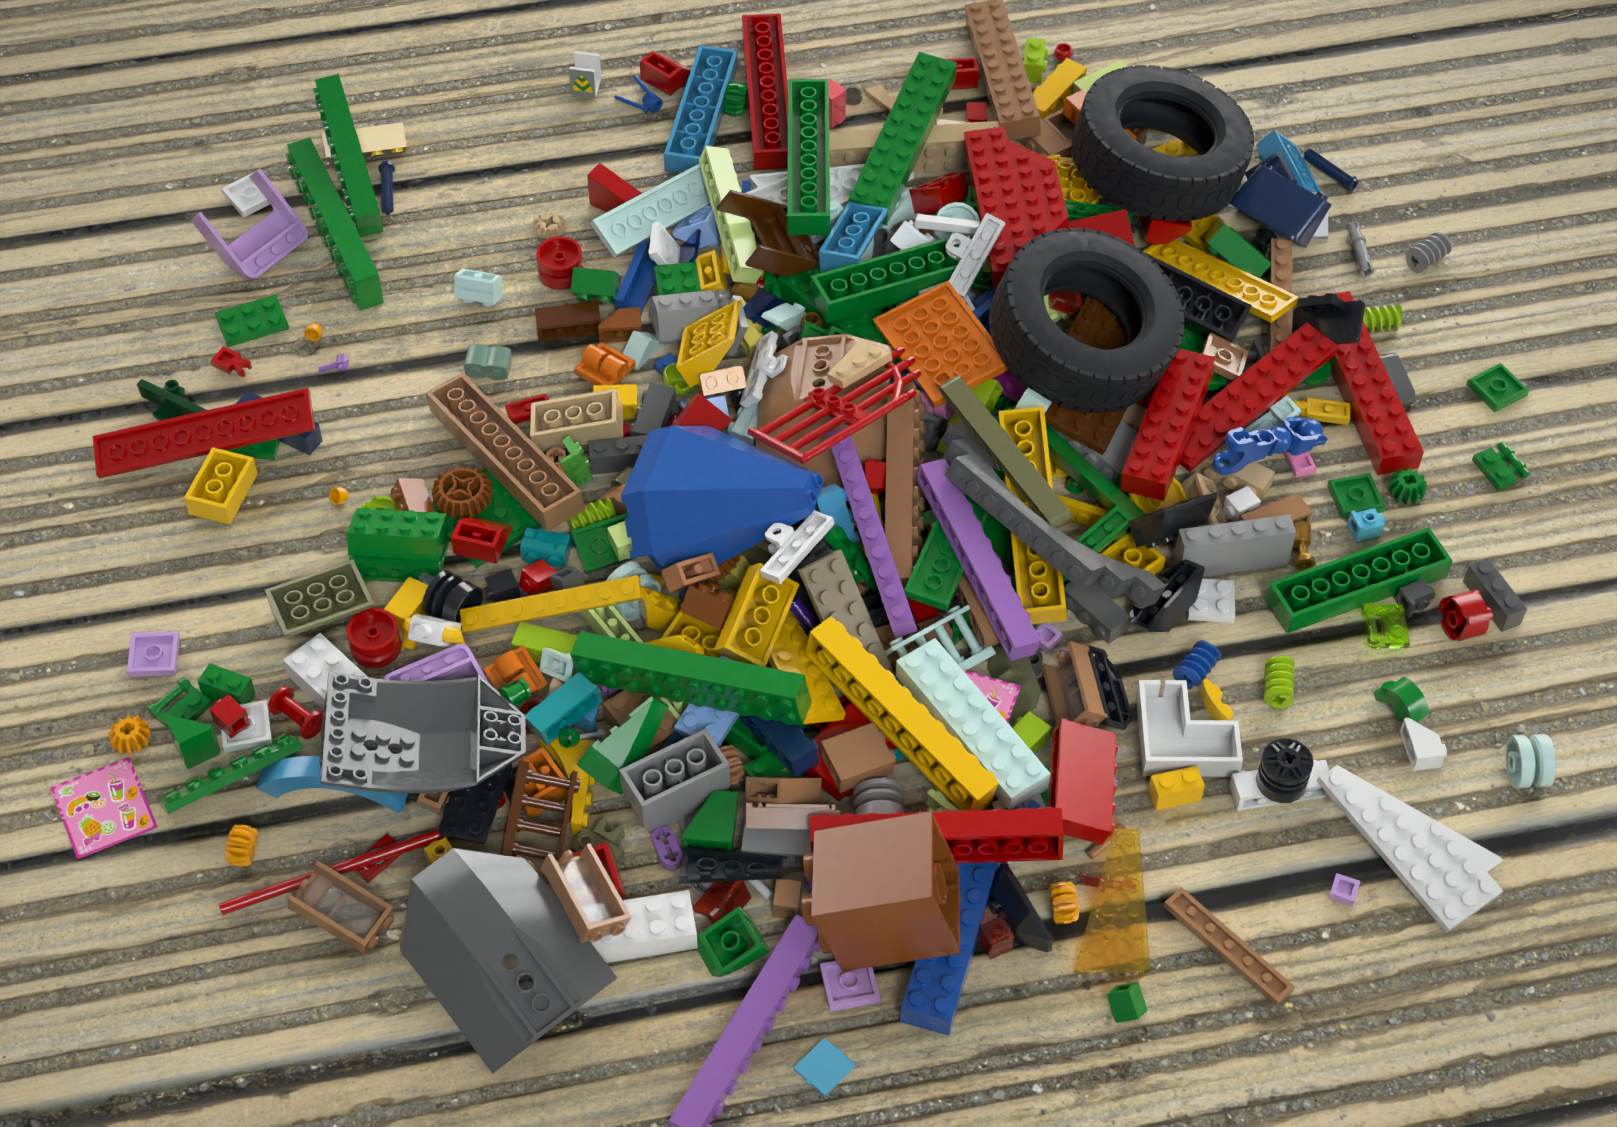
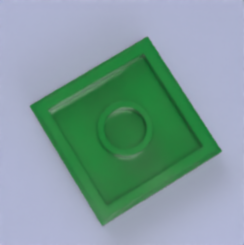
[1466,363,1529,412]
[1327,473,1386,519]

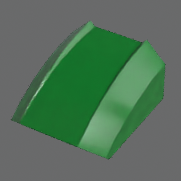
[697,906,770,977]

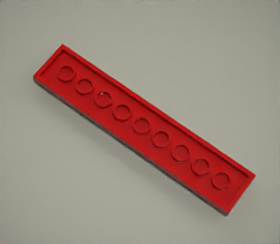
[1179,322,1339,472]
[93,388,315,479]

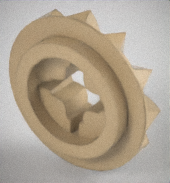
[533,212,566,239]

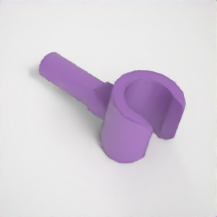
[318,354,349,372]

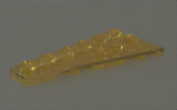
[1074,829,1150,973]

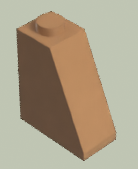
[745,777,821,804]

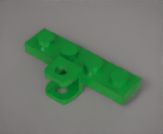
[824,523,880,593]

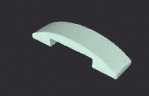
[1223,395,1301,448]

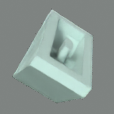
[622,331,664,370]

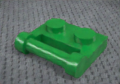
[147,677,213,729]

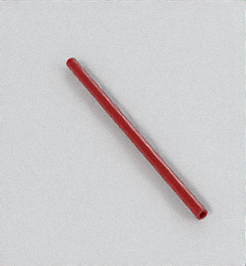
[219,829,448,915]

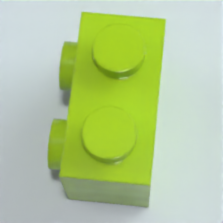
[1023,37,1049,84]

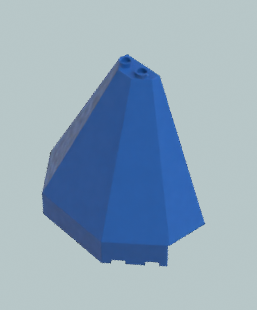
[621,426,824,575]

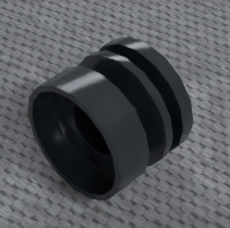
[422,570,483,631]
[1256,738,1314,803]

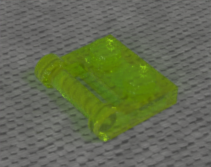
[1361,603,1410,649]

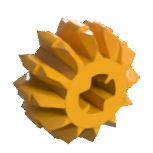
[108,714,151,756]
[225,824,259,867]
[1049,881,1079,924]

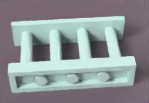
[885,605,996,699]

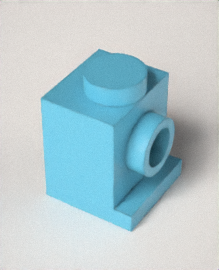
[1347,508,1385,542]

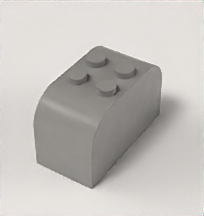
[619,729,730,830]

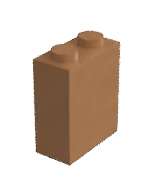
[820,722,896,793]

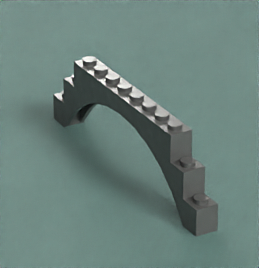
[941,421,1167,608]

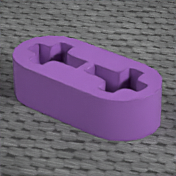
[652,826,683,871]

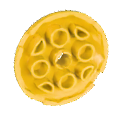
[1046,154,1103,204]

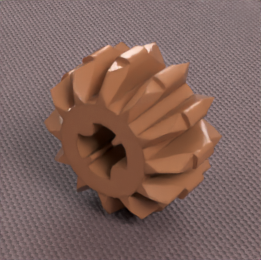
[719,745,745,786]

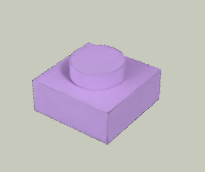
[1036,623,1063,653]
[1329,873,1360,906]

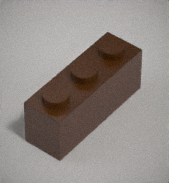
[535,301,601,342]

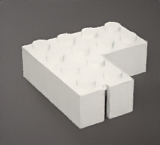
[1136,680,1243,777]

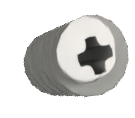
[1406,232,1452,273]

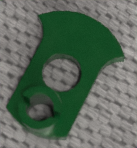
[152,379,185,421]

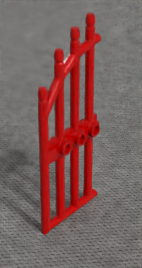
[747,347,921,464]

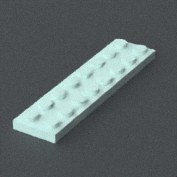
[590,163,711,258]

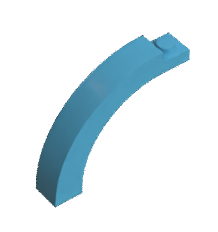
[256,756,408,813]

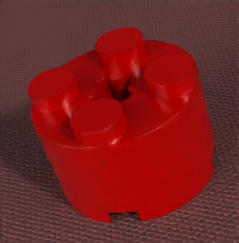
[1439,590,1493,641]

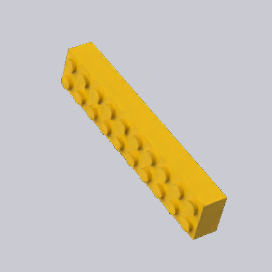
[999,406,1067,624]
[805,616,999,811]

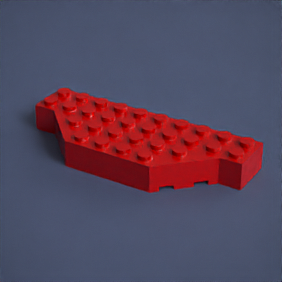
[964,126,1068,290]

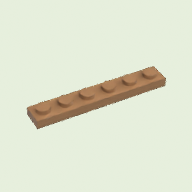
[1164,887,1295,1007]

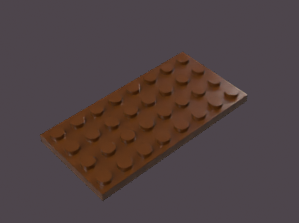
[1043,296,1128,456]

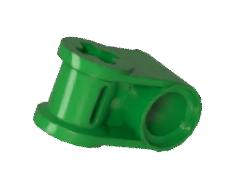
[497,678,531,707]

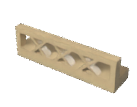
[1181,472,1227,527]

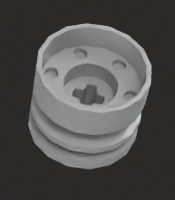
[853,778,905,815]

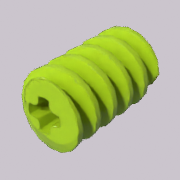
[1363,304,1403,333]
[567,497,616,531]
[1264,655,1295,709]

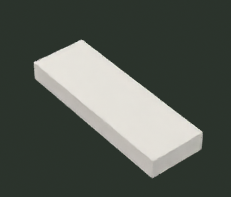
[915,214,980,235]

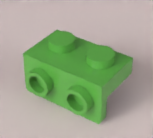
[559,436,594,488]

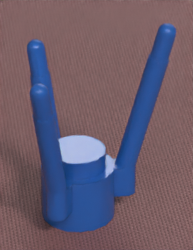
[614,75,663,113]

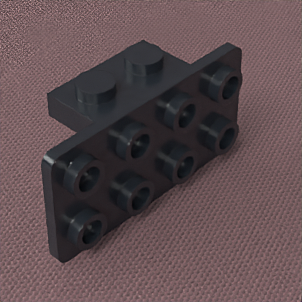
[1292,293,1365,345]
[438,763,512,844]

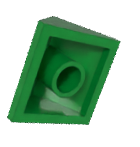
[165,715,221,769]

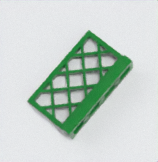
[349,537,449,584]

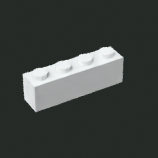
[1229,760,1330,811]

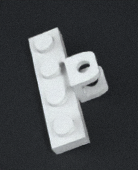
[945,213,1006,299]
[740,331,788,408]
[760,510,834,584]

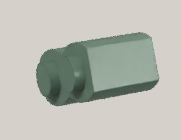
[464,344,513,380]

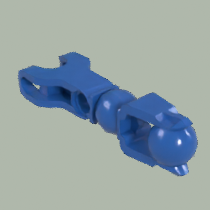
[1211,416,1328,475]

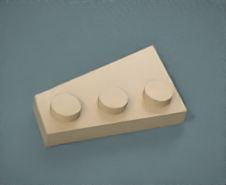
[827,338,892,389]

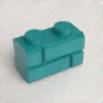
[520,527,572,568]

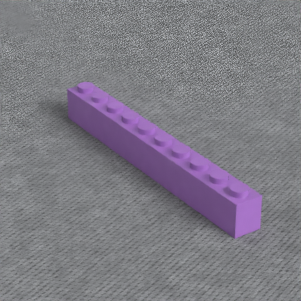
[827,427,918,638]
[916,458,1041,661]
[669,915,821,1127]

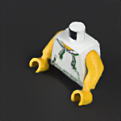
[401,614,466,653]

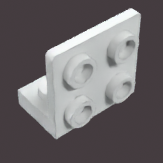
[889,220,936,250]

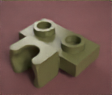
[570,817,625,865]

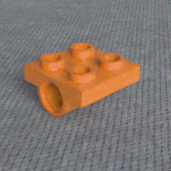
[575,342,636,385]
[483,645,548,696]

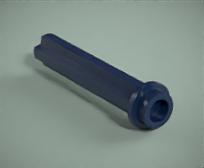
[1303,149,1358,191]
[379,161,395,215]

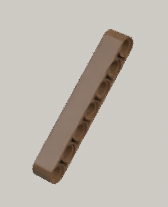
[927,522,1001,648]

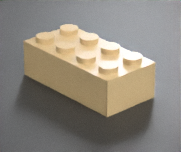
[530,388,623,452]

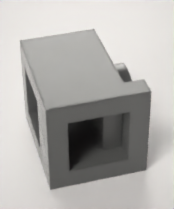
[1396,579,1435,618]

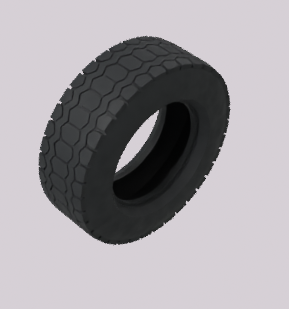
[1071,65,1254,222]
[989,228,1184,413]

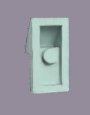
[539,648,577,682]

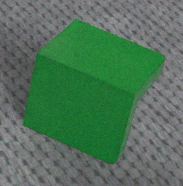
[1106,982,1147,1023]

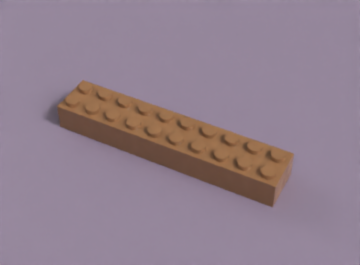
[965,0,1041,141]
[426,373,585,532]
[885,382,926,589]

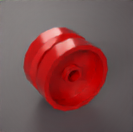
[536,236,584,290]
[346,608,402,668]

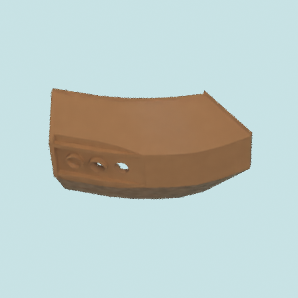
[756,334,893,490]

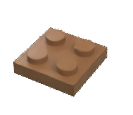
[1202,333,1249,381]

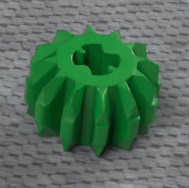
[723,82,748,116]
[1388,467,1427,505]

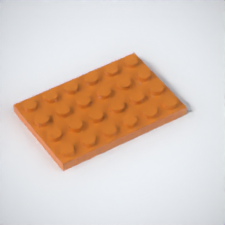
[873,281,1009,408]

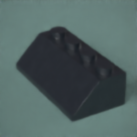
[1128,492,1218,549]

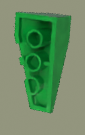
[577,696,669,795]

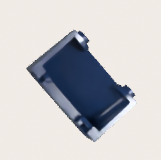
[1229,163,1332,248]

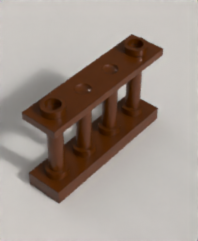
[500,760,580,862]

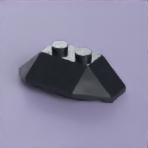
[1129,559,1205,632]
[1075,645,1133,730]
[988,862,1053,952]

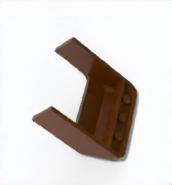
[716,189,820,277]

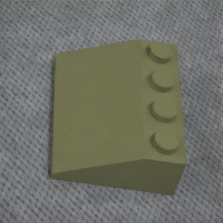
[265,559,375,638]

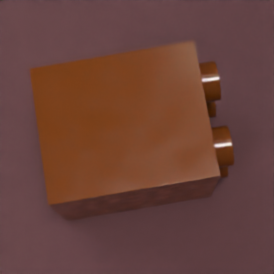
[802,811,960,971]

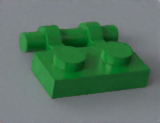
[1472,442,1530,491]

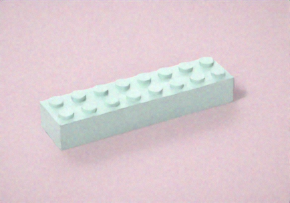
[896,638,1051,810]

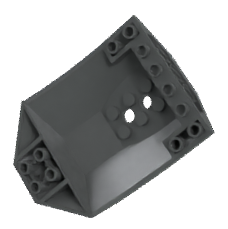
[319,672,526,793]
[400,848,617,1074]

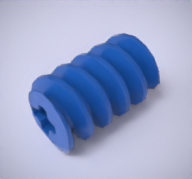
[1173,640,1222,689]

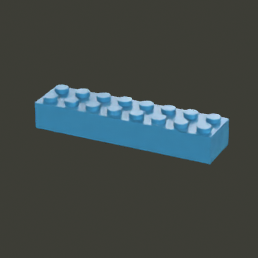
[664,45,738,174]

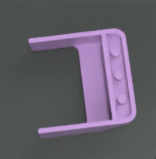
[191,168,308,280]
[383,644,488,682]

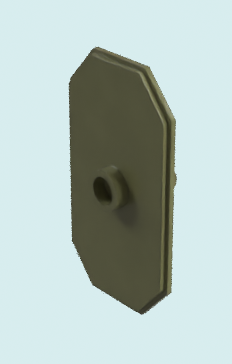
[988,645,1041,720]

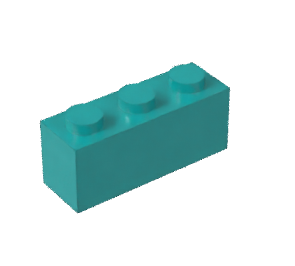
[525,672,603,746]

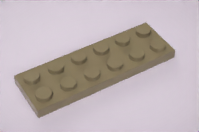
[798,550,894,673]

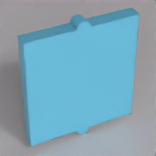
[793,1038,856,1097]

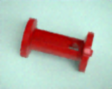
[268,686,323,740]

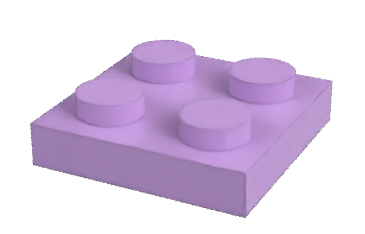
[127,631,180,677]
[820,961,880,1012]

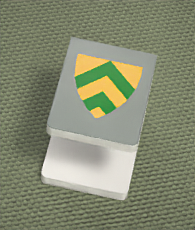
[569,51,601,97]

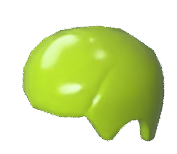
[663,363,695,396]

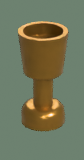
[1293,521,1315,571]

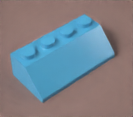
[1256,130,1322,192]
[819,202,888,272]

